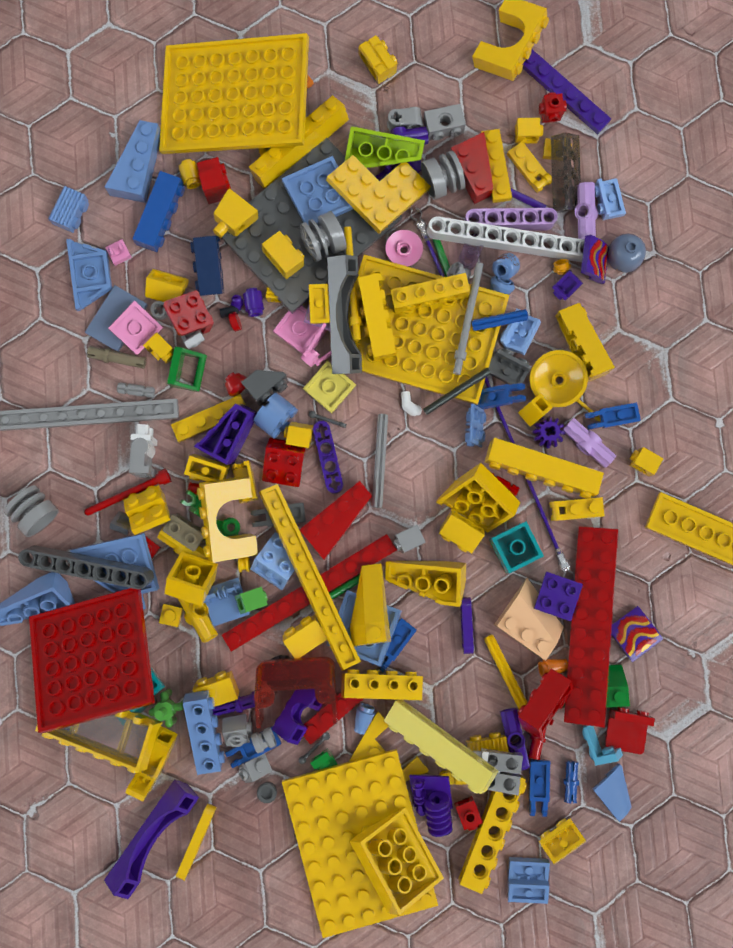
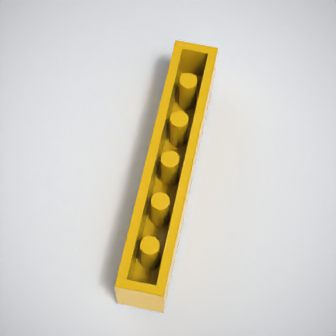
[249,95,349,189]
[484,438,604,499]

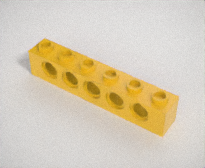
[458,772,527,894]

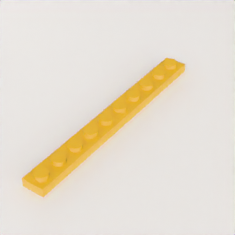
[259,484,361,671]

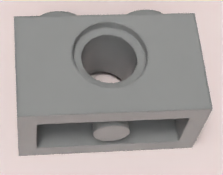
[423,104,466,141]
[393,525,426,553]

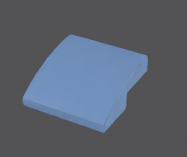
[508,857,550,904]

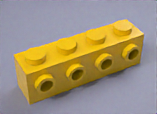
[341,669,423,700]

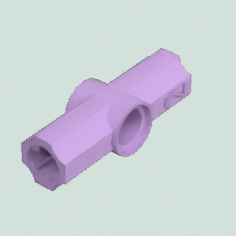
[574,182,599,240]
[562,418,616,468]

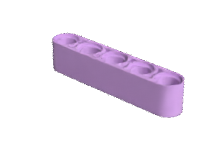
[464,208,558,231]

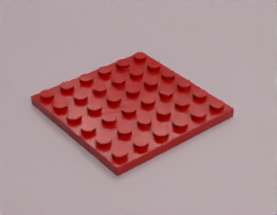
[29,588,155,734]

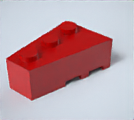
[450,132,493,205]
[518,668,573,742]

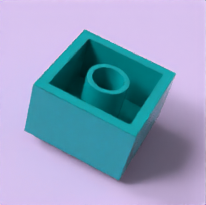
[489,521,544,574]

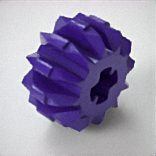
[532,416,565,449]

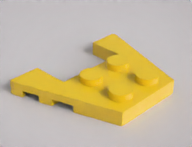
[348,711,429,782]

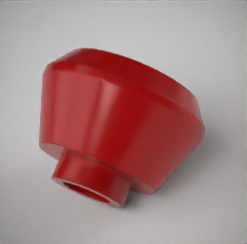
[225,372,247,397]

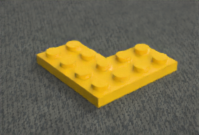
[326,155,431,234]

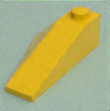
[385,561,466,607]

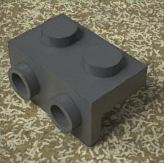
[489,349,532,385]

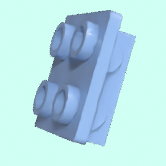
[250,532,295,590]

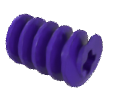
[425,791,453,837]

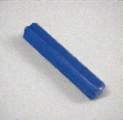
[472,309,528,331]

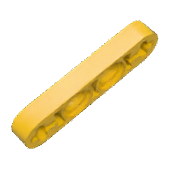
[176,803,217,881]

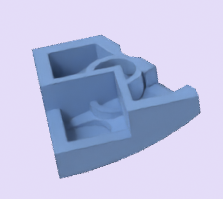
[592,763,632,822]

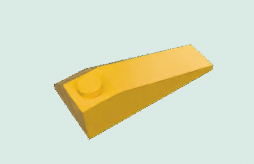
[350,563,391,647]

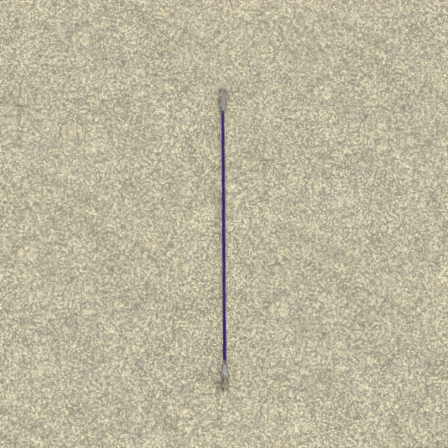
[410,208,575,581]

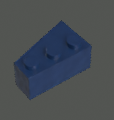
[190,236,224,296]

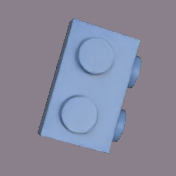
[595,178,626,220]
[500,308,541,355]

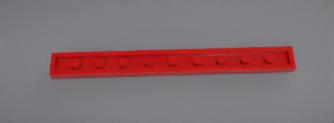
[222,534,397,652]

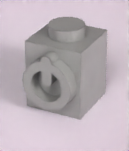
[222,714,253,747]

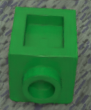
[310,748,338,770]

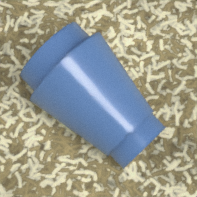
[354,703,375,734]

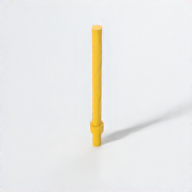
[344,227,362,341]

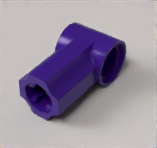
[390,127,429,145]

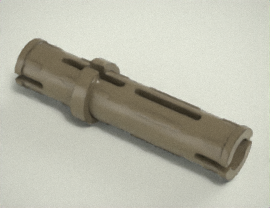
[87,346,147,369]

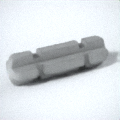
[117,383,155,398]

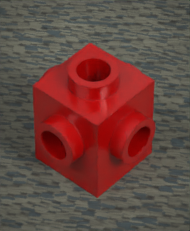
[539,92,567,123]

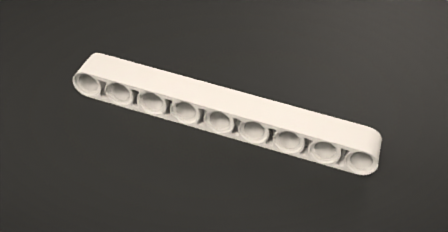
[427,217,585,262]

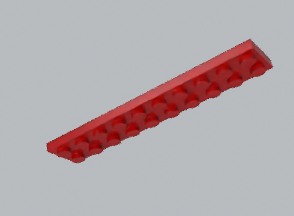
[564,527,619,727]

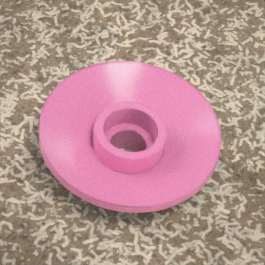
[385,230,423,267]

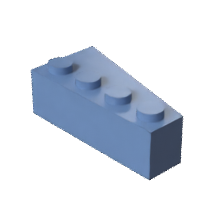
[105,120,161,203]

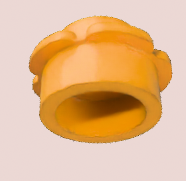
[553,259,571,275]

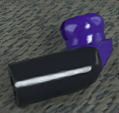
[219,295,243,318]

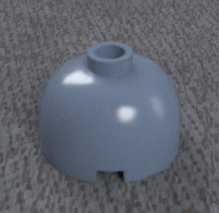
[608,233,646,273]

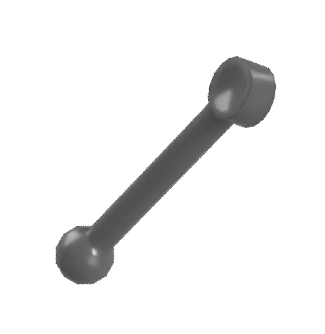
[309,411,347,428]
[298,732,330,764]

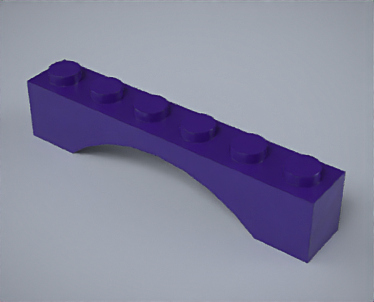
[104,779,199,899]

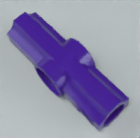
[500,708,530,771]

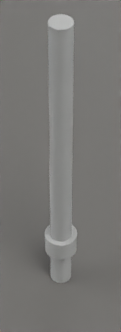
[453,262,484,375]

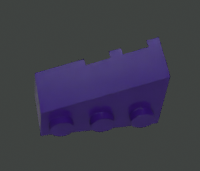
[194,404,257,465]

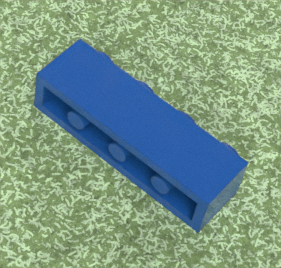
[133,171,185,252]

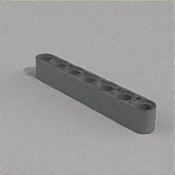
[18,545,154,589]

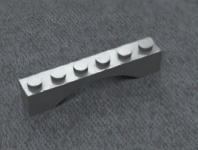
[327,255,362,374]

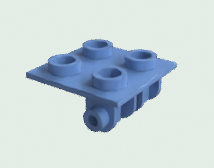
[465,403,486,447]
[204,578,250,626]

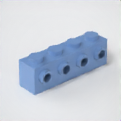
[183,690,225,775]

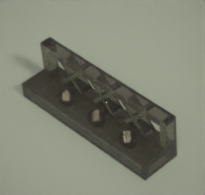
[550,132,581,213]

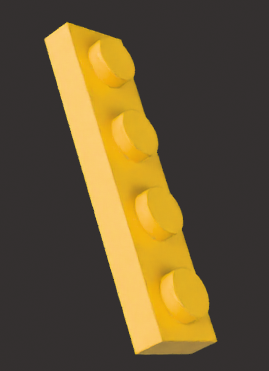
[481,129,512,203]
[171,394,246,443]

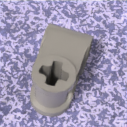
[387,107,423,131]

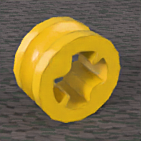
[238,557,250,573]

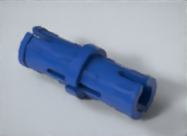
[563,761,579,804]

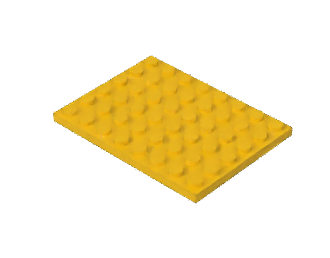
[159,33,309,154]
[348,255,510,405]
[282,749,438,938]

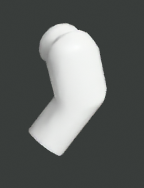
[401,391,422,416]

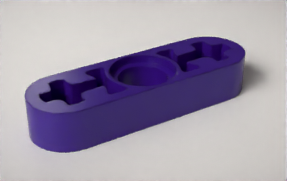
[460,597,474,654]

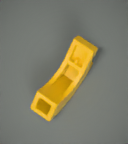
[125,726,178,802]

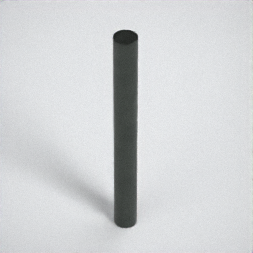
[423,367,491,415]

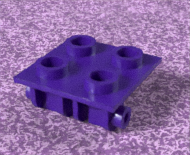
[534,571,583,621]
[409,775,453,816]

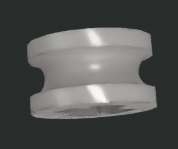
[150,301,168,320]

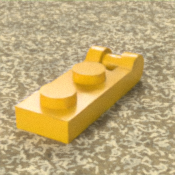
[507,141,553,193]
[549,497,605,521]

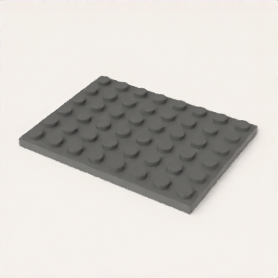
[221,138,403,314]

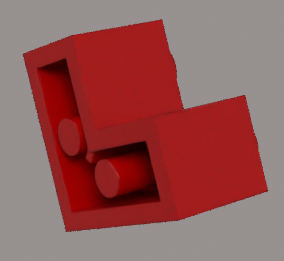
[197,157,231,204]

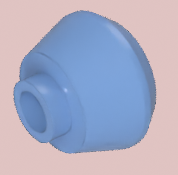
[490,276,515,295]

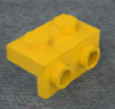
[538,818,586,865]

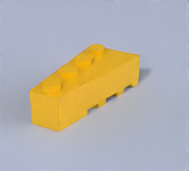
[357,273,396,361]
[555,302,615,382]

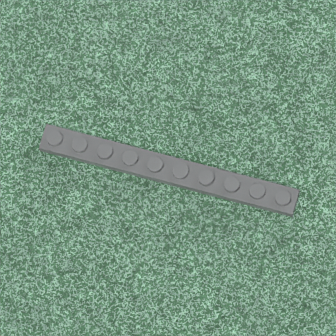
[0,399,179,431]

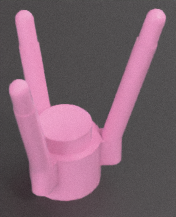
[301,323,331,367]

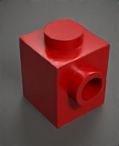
[454,796,483,831]

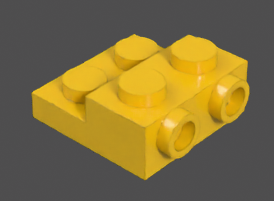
[123,485,171,535]

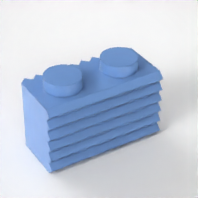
[48,186,89,233]

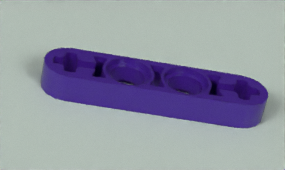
[313,421,343,494]

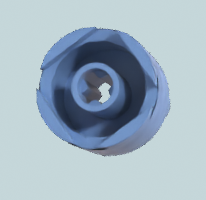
[253,393,298,439]

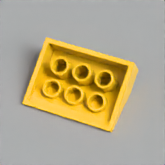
[349,807,444,916]

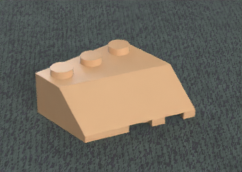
[494,578,564,660]

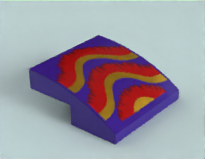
[581,234,609,284]
[611,606,663,663]

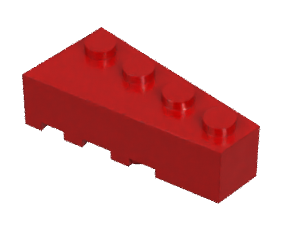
[299,481,372,560]

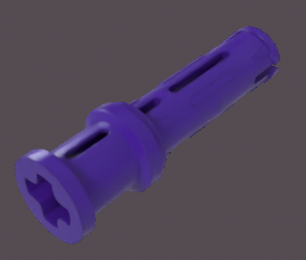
[212,691,259,716]

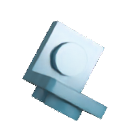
[582,725,623,766]

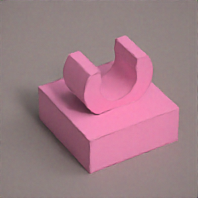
[105,239,132,266]

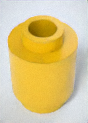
[178,159,201,189]

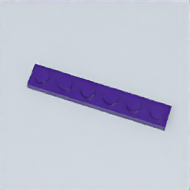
[522,49,611,135]

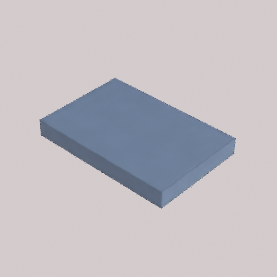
[85,285,148,352]

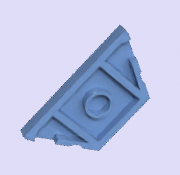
[66,239,112,311]

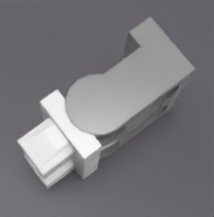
[129,424,157,478]
[473,748,523,796]

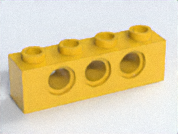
[390,273,470,314]

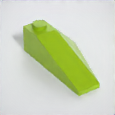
[344,126,425,168]

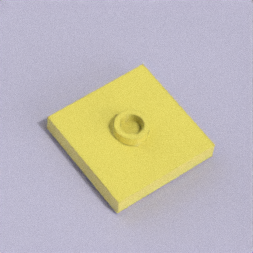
[303,360,356,414]

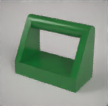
[167,346,207,392]

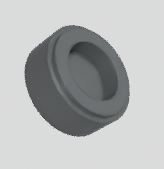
[257,782,277,803]

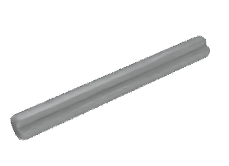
[372,414,388,508]

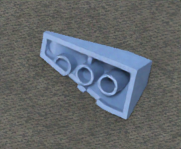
[0,572,75,626]

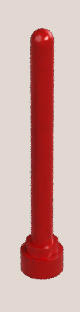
[84,468,172,516]

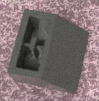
[241,370,289,406]

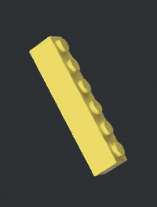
[384,700,499,794]

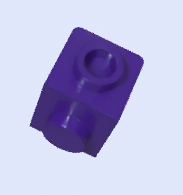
[552,270,583,300]

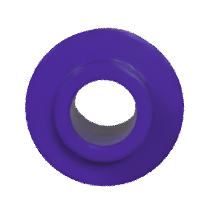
[243,288,264,317]

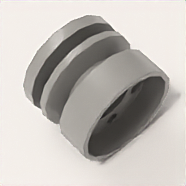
[421,151,465,200]
[300,211,347,262]
[4,485,59,537]

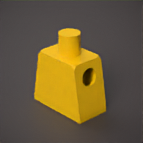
[213,188,258,238]

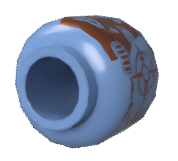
[492,253,520,280]

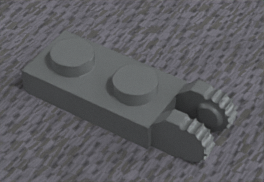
[251,503,306,527]

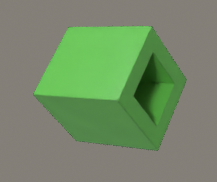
[234,587,268,615]

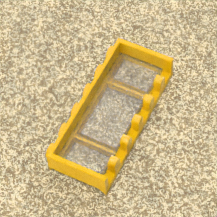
[35,710,163,773]

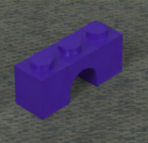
[271,678,328,745]

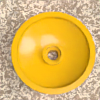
[530,350,588,408]

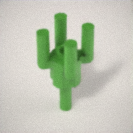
[149,689,184,728]

